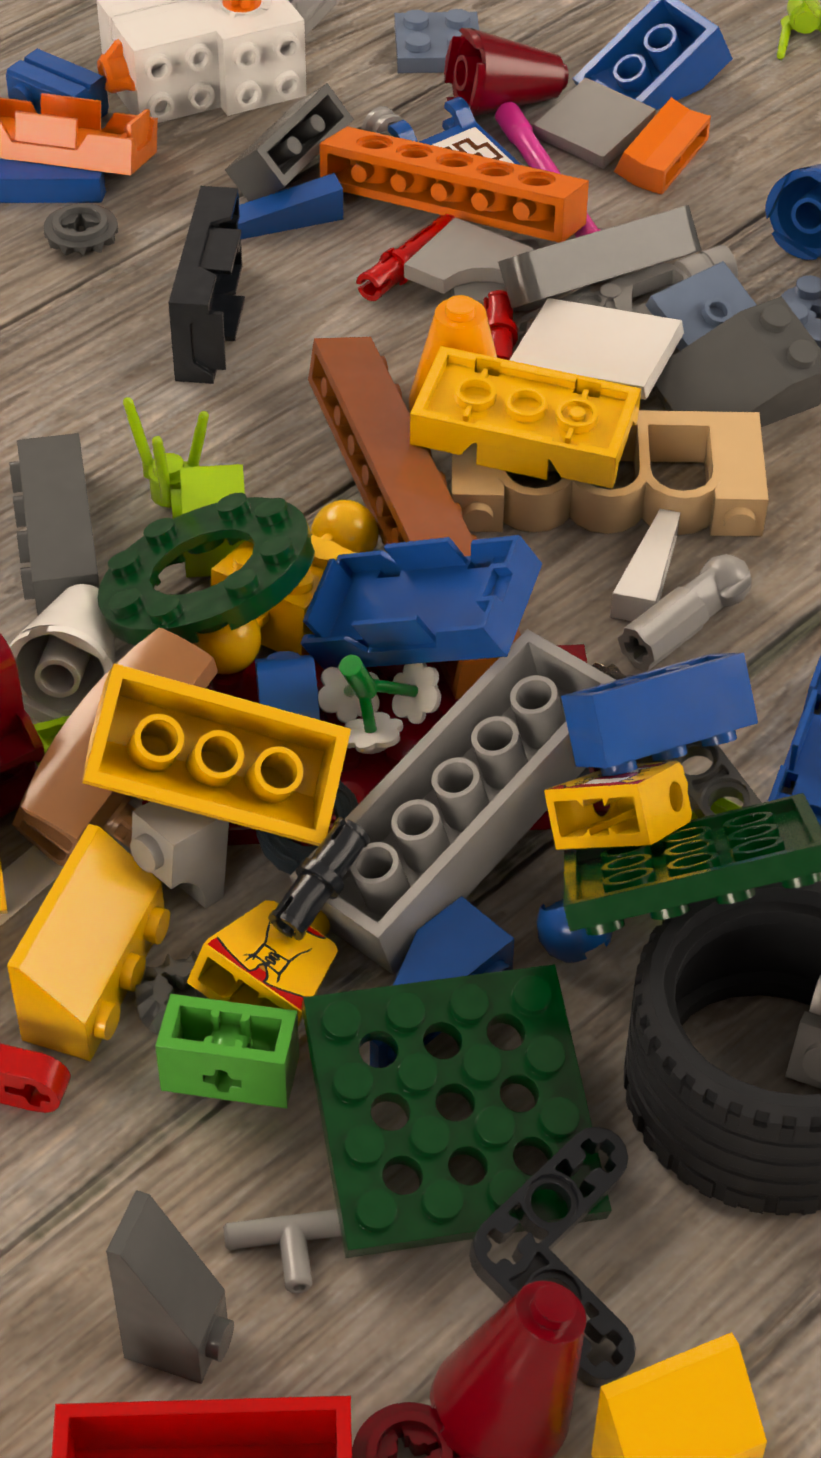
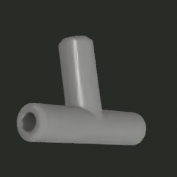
[223,1209,342,1293]

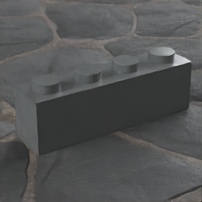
[9,433,100,616]

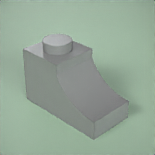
[130,801,229,909]

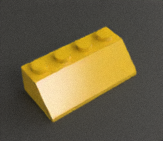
[82,663,351,846]

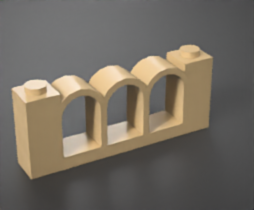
[451,410,769,537]

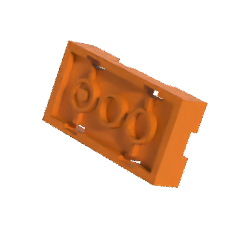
[0,93,158,176]

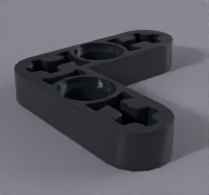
[469,1126,636,1388]

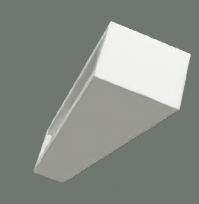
[610,509,680,621]

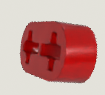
[0,1043,71,1113]

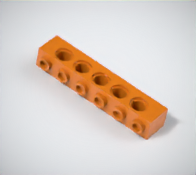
[320,126,589,243]

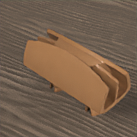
[12,627,218,867]

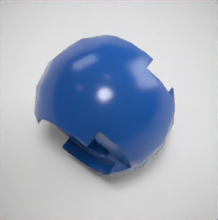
[536,892,613,963]

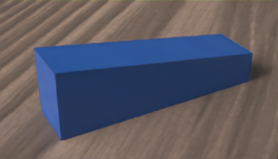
[0,159,106,203]
[238,173,344,239]

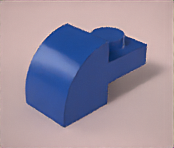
[255,651,320,720]

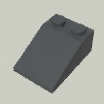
[652,296,821,427]

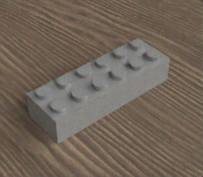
[289,629,616,976]

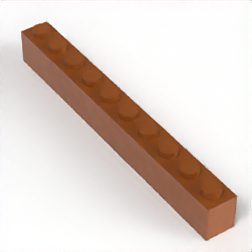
[308,337,521,699]

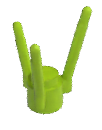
[777,0,821,60]
[123,397,209,508]

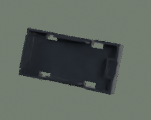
[168,186,245,384]

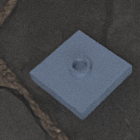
[646,261,757,351]

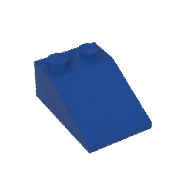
[572,0,733,110]

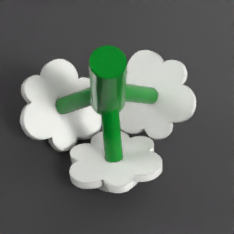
[318,655,441,754]

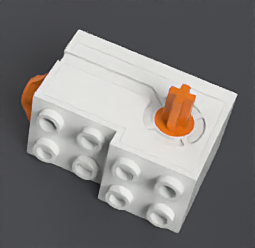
[97,0,306,123]

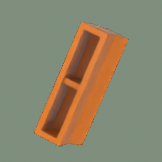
[614,97,711,195]

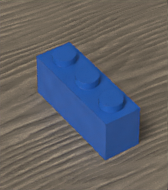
[561,653,758,776]

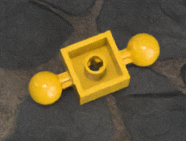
[193,500,378,675]

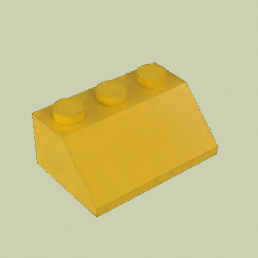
[7,824,170,1061]

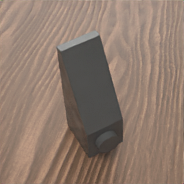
[106,1190,234,1384]

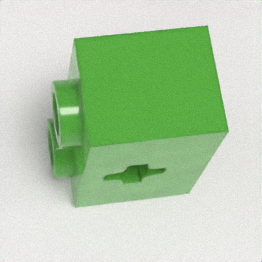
[155,993,300,1109]

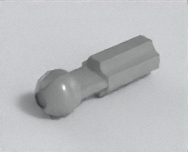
[617,554,752,671]

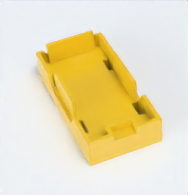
[410,346,641,489]

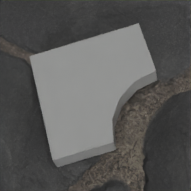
[404,217,534,294]

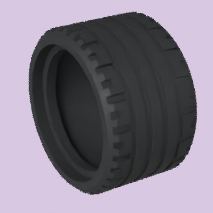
[623,881,821,1216]

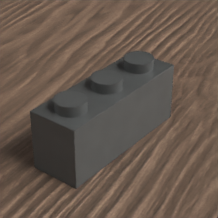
[225,83,354,202]

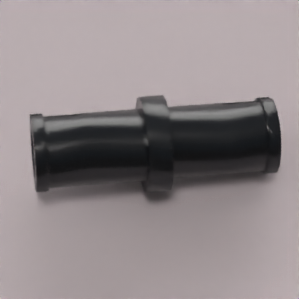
[268,817,370,941]

